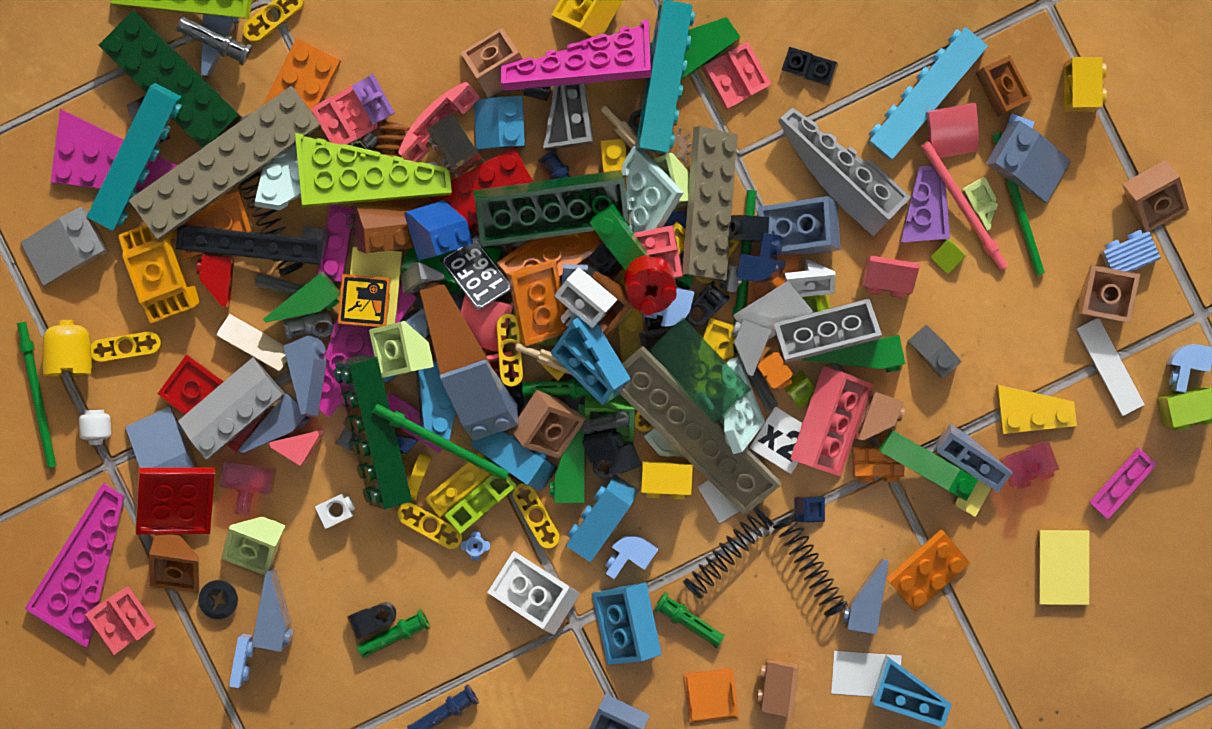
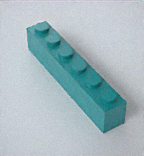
[635,0,695,154]
[86,83,182,231]

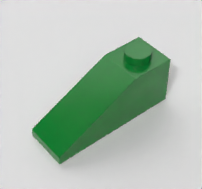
[263,271,341,323]

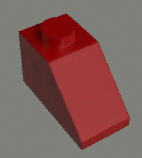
[196,255,235,307]

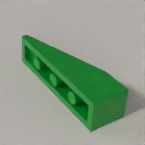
[590,204,650,270]
[802,335,906,373]
[550,403,585,503]
[878,429,979,501]

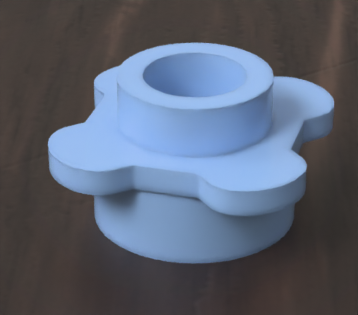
[461,531,490,561]

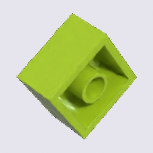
[1157,387,1212,431]

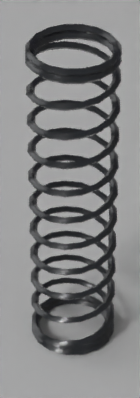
[239,171,304,276]
[683,506,774,599]
[773,514,848,618]

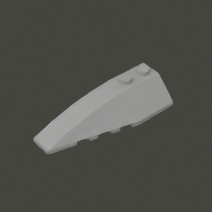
[778,108,911,237]

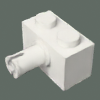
[554,267,617,328]

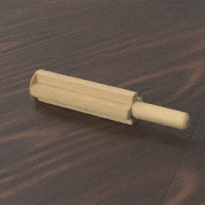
[601,106,658,160]
[515,343,572,375]

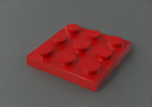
[135,467,215,535]

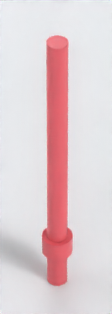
[921,142,1008,270]

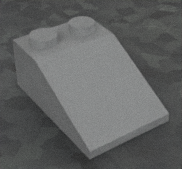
[21,207,109,286]

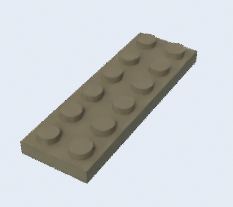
[682,126,737,281]

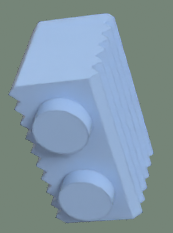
[1100,230,1161,272]

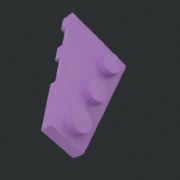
[900,166,950,243]

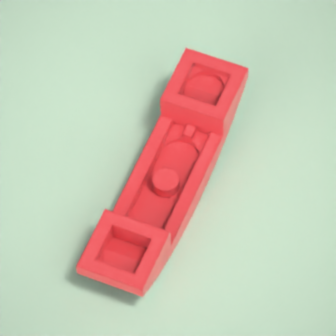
[398,82,480,163]

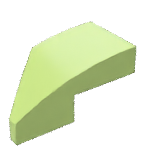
[962,177,998,231]

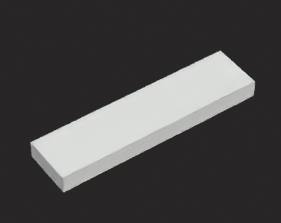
[1076,317,1145,416]

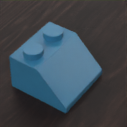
[474,96,525,150]

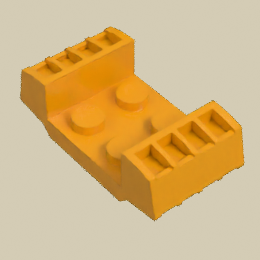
[118,224,200,323]

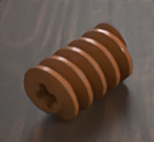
[375,121,410,157]

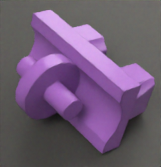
[352,74,395,125]

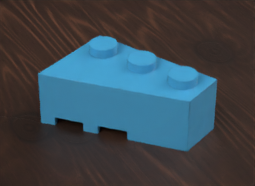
[551,317,631,405]
[415,362,456,442]
[470,429,558,492]
[566,475,639,563]
[871,655,952,728]

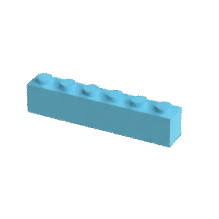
[868,27,988,161]

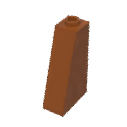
[420,282,491,375]

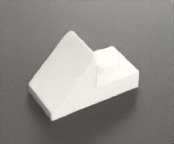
[784,259,836,297]

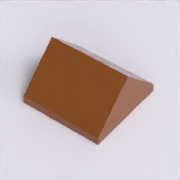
[976,55,1032,116]

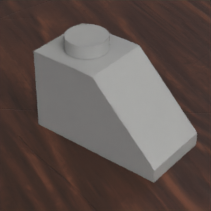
[731,319,771,376]

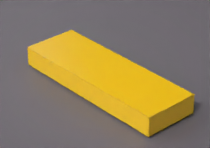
[424,452,491,517]

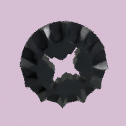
[198,580,238,619]

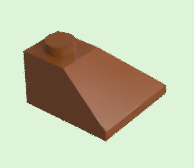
[564,272,634,337]
[149,534,200,593]

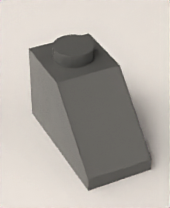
[908,325,962,378]

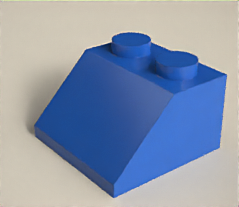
[404,200,474,261]

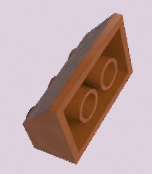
[354,197,430,253]

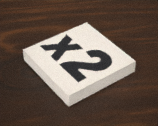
[749,407,802,474]

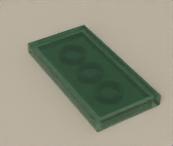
[649,318,751,424]

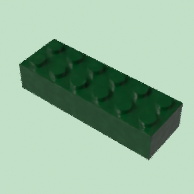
[99,10,242,148]
[473,170,629,247]
[334,355,412,510]

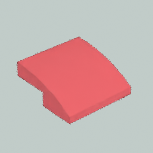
[702,42,772,110]
[311,86,379,145]
[926,103,979,158]
[634,226,683,279]
[461,294,514,352]
[84,586,156,655]

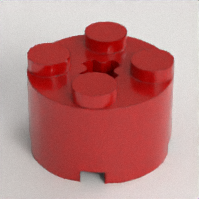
[624,255,677,315]

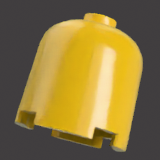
[42,320,92,376]

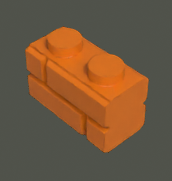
[757,352,793,390]
[852,447,904,482]

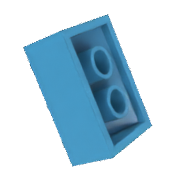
[592,582,662,665]

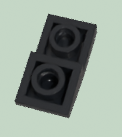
[782,47,838,87]

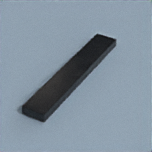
[176,225,325,265]

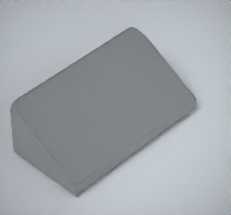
[401,263,444,293]

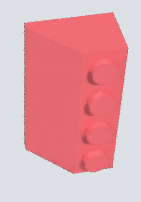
[791,366,873,477]

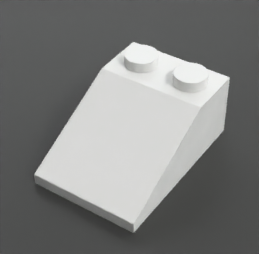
[487,551,580,635]

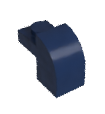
[737,233,786,282]

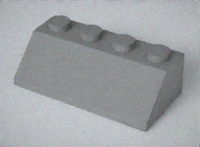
[774,299,882,363]
[178,357,285,459]

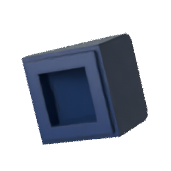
[396,434,419,454]
[794,497,825,522]

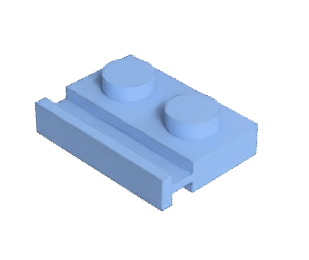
[229,634,255,688]

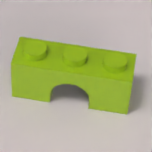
[445,467,518,534]

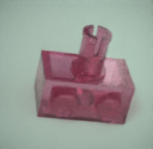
[999,441,1059,489]
[220,461,276,516]

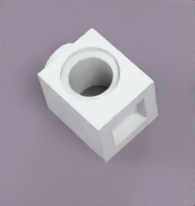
[315,493,356,529]

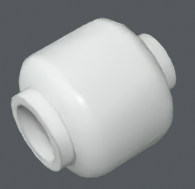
[79,410,111,445]

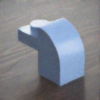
[642,287,694,326]
[1167,344,1212,392]
[605,535,658,579]

